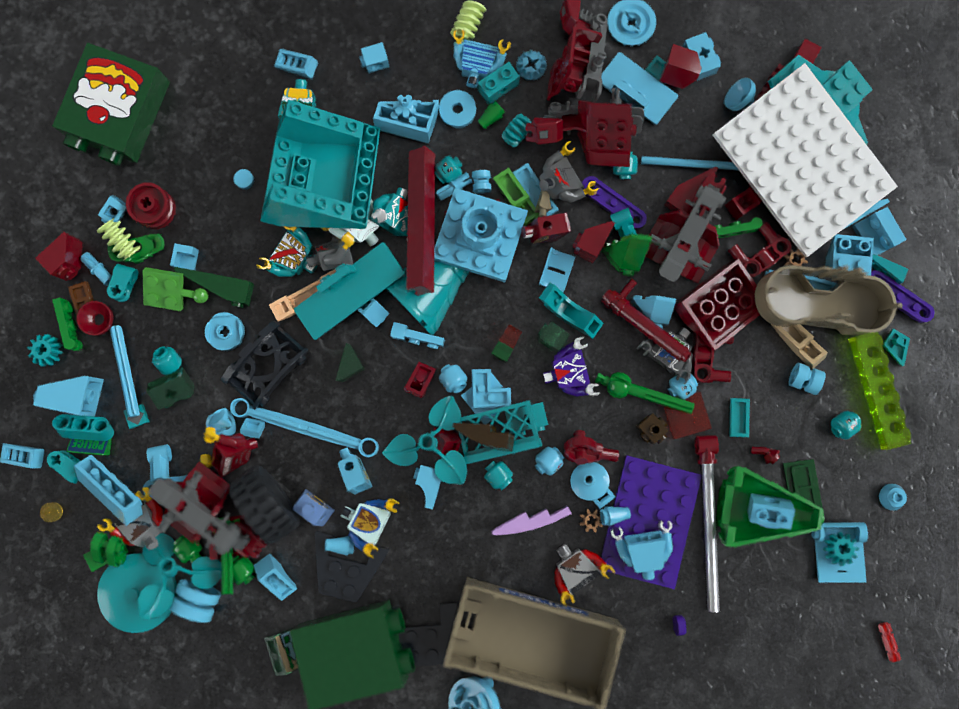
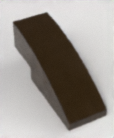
[453,423,514,452]

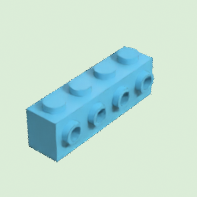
[74,455,143,526]

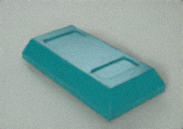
[729,398,750,437]

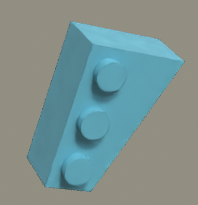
[373,100,439,143]

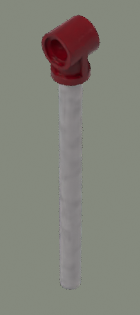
[695,435,720,612]

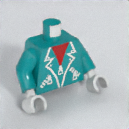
[369,187,408,236]

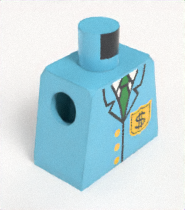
[338,447,372,494]

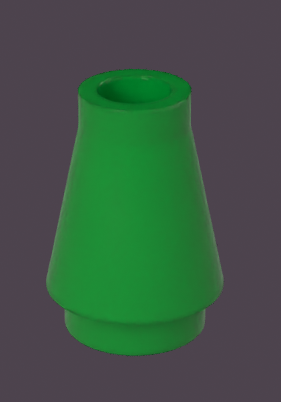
[478,101,505,129]

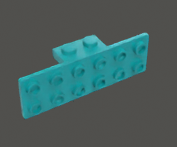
[294,242,405,340]

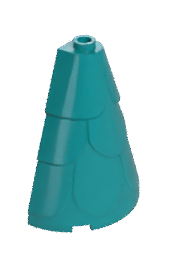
[386,260,469,335]

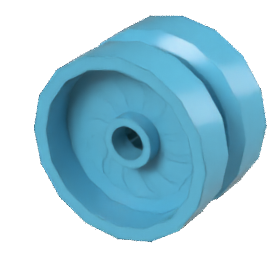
[169,579,221,623]

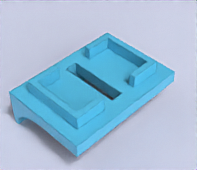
[538,247,575,293]

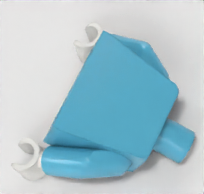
[611,521,673,580]

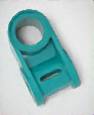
[107,264,138,302]
[47,450,81,484]

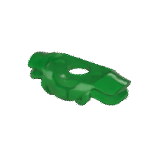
[107,234,164,263]

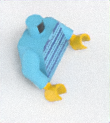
[453,29,511,88]

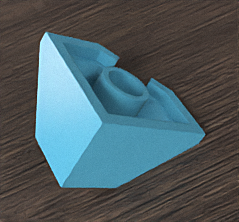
[631,295,676,329]

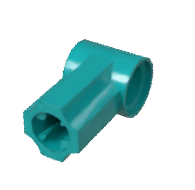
[610,208,637,238]

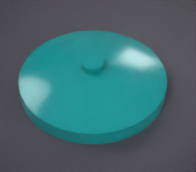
[97,553,177,633]

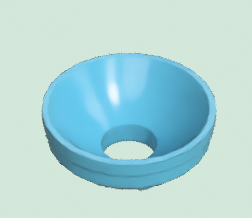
[725,78,756,111]

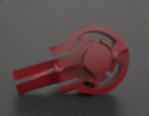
[564,430,619,465]

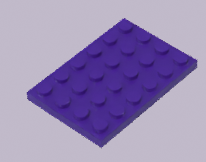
[601,455,702,589]

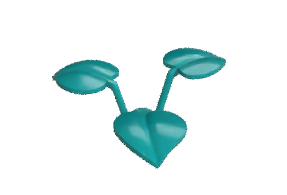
[382,396,467,485]
[138,533,221,620]

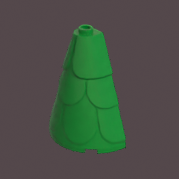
[716,466,824,547]

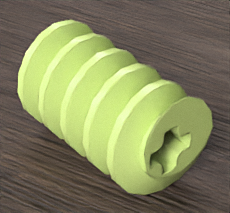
[451,0,486,43]
[97,218,141,261]

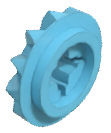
[517,50,547,80]

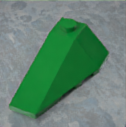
[602,234,652,276]

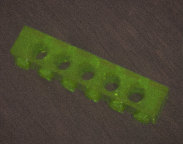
[848,332,911,450]

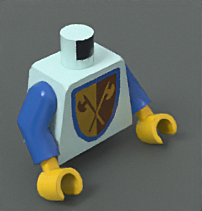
[341,499,399,558]

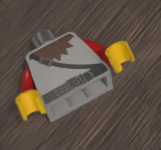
[98,487,163,550]
[554,544,615,607]

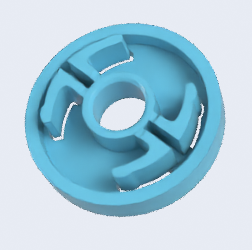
[449,676,500,709]

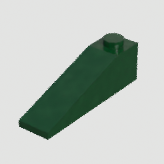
[174,267,254,308]

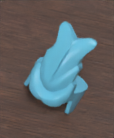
[205,408,236,436]

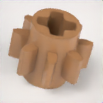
[783,248,808,266]
[579,508,603,533]

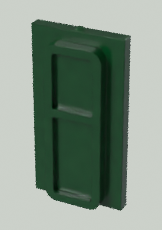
[782,459,824,514]

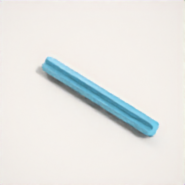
[110,325,140,417]

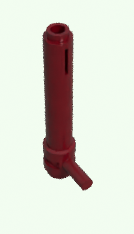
[601,278,691,362]

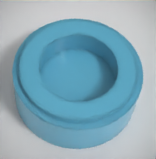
[234,169,254,189]

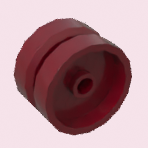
[126,182,176,229]

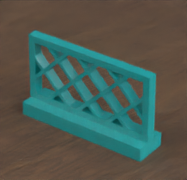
[458,401,543,464]

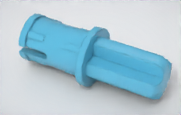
[436,172,472,200]
[80,252,112,286]

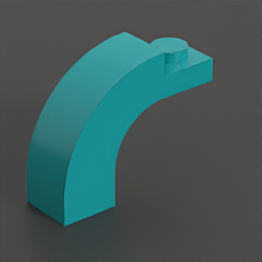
[539,283,604,339]

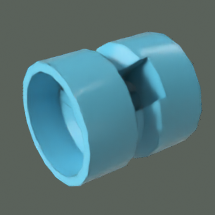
[789,363,826,395]

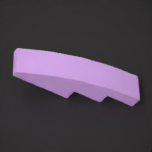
[492,506,572,535]

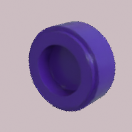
[673,615,686,636]

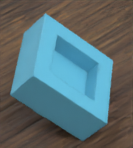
[240,418,265,438]

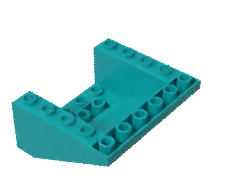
[260,99,380,229]

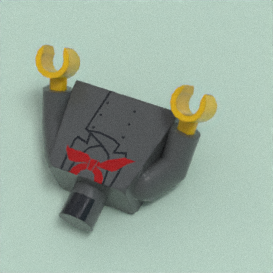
[539,141,599,203]
[306,232,354,271]

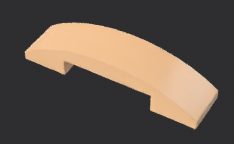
[269,269,336,322]

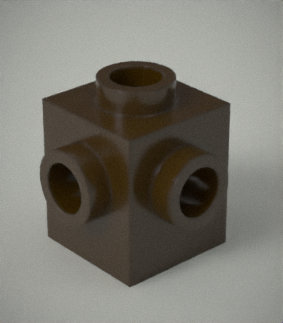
[636,413,669,444]

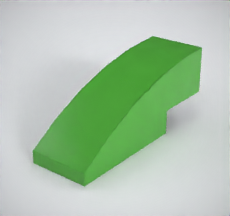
[493,168,539,226]

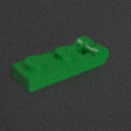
[714,217,763,239]
[52,297,83,351]

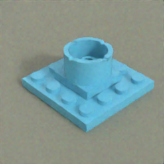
[434,188,528,282]

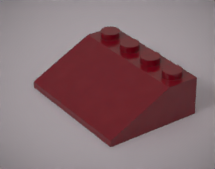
[674,259,760,351]

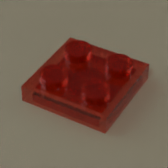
[663,392,712,439]

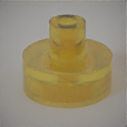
[40,502,63,522]

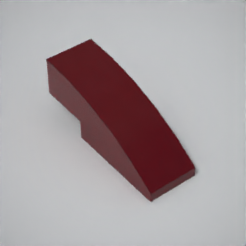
[725,187,763,220]

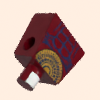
[521,213,571,243]

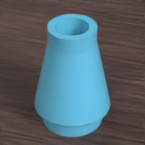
[600,507,631,526]
[325,536,354,556]

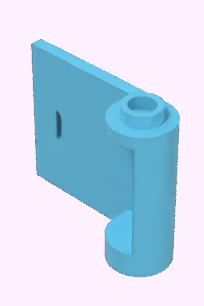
[811,522,868,583]

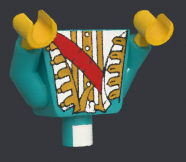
[256,226,318,277]

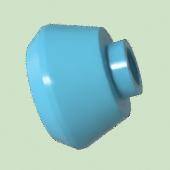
[879,484,907,510]

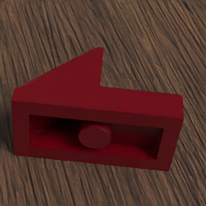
[404,362,436,398]

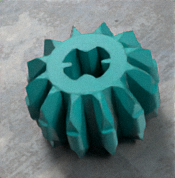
[502,114,532,147]
[27,334,63,367]
[823,532,859,566]

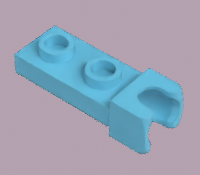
[390,322,445,349]

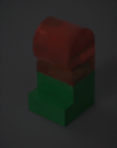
[491,324,523,363]

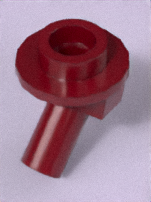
[751,446,780,464]

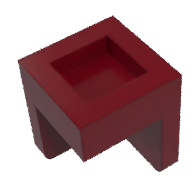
[434,427,462,455]

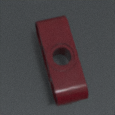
[728,222,791,278]
[690,333,734,383]

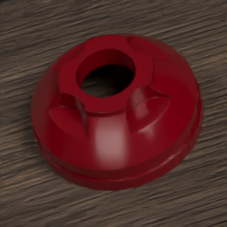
[77,301,113,336]

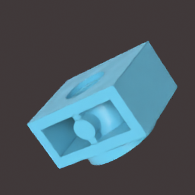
[747,493,795,529]

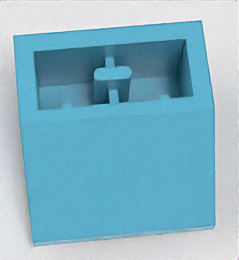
[825,234,874,276]

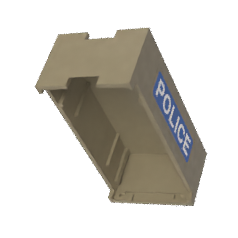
[444,577,625,709]

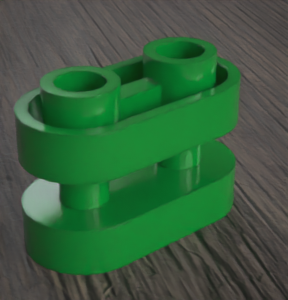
[90,532,127,568]

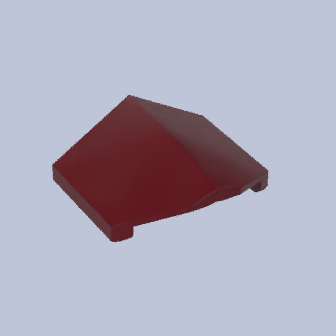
[659,44,702,89]

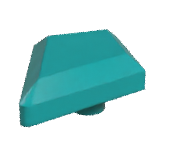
[882,328,910,367]

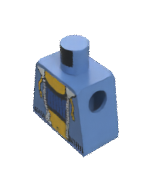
[292,489,335,526]

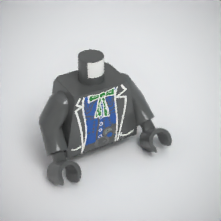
[637,327,693,384]

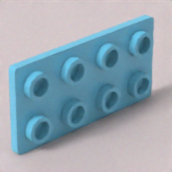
[601,52,678,125]

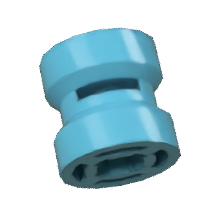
[472,170,491,193]

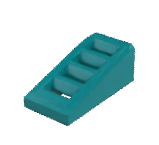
[872,254,908,284]

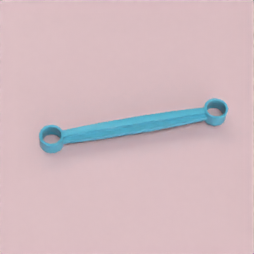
[230,398,379,457]

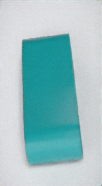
[52,414,114,441]

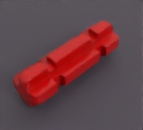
[878,622,901,662]

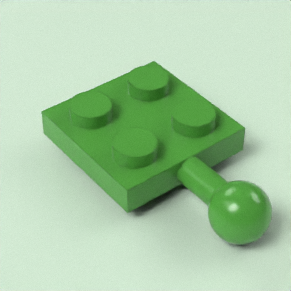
[143,267,209,311]

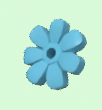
[393,95,417,119]

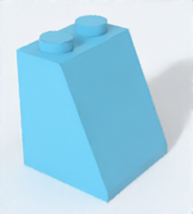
[33,376,104,416]

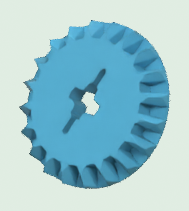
[607,0,656,47]

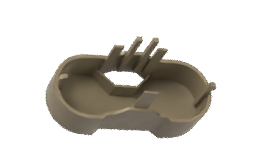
[755,265,902,336]

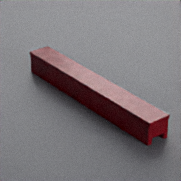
[407,145,435,296]

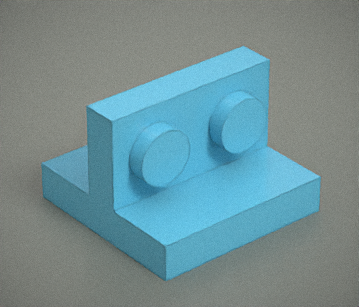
[852,207,907,255]

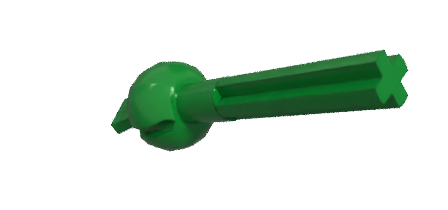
[595,372,695,414]

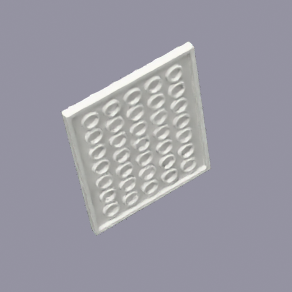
[713,63,898,257]

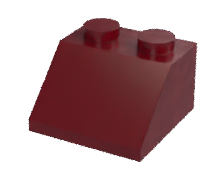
[572,221,615,264]
[35,232,83,281]

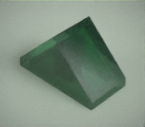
[336,343,365,382]

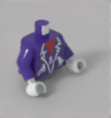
[543,337,599,397]

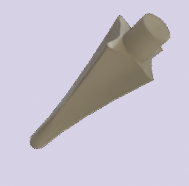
[535,190,552,217]

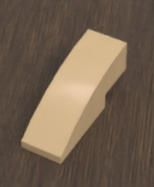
[771,324,828,370]

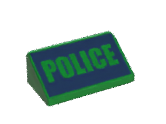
[67,438,112,455]

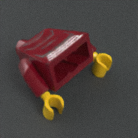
[200,427,258,478]

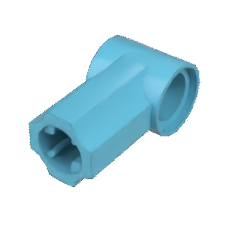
[147,444,172,484]

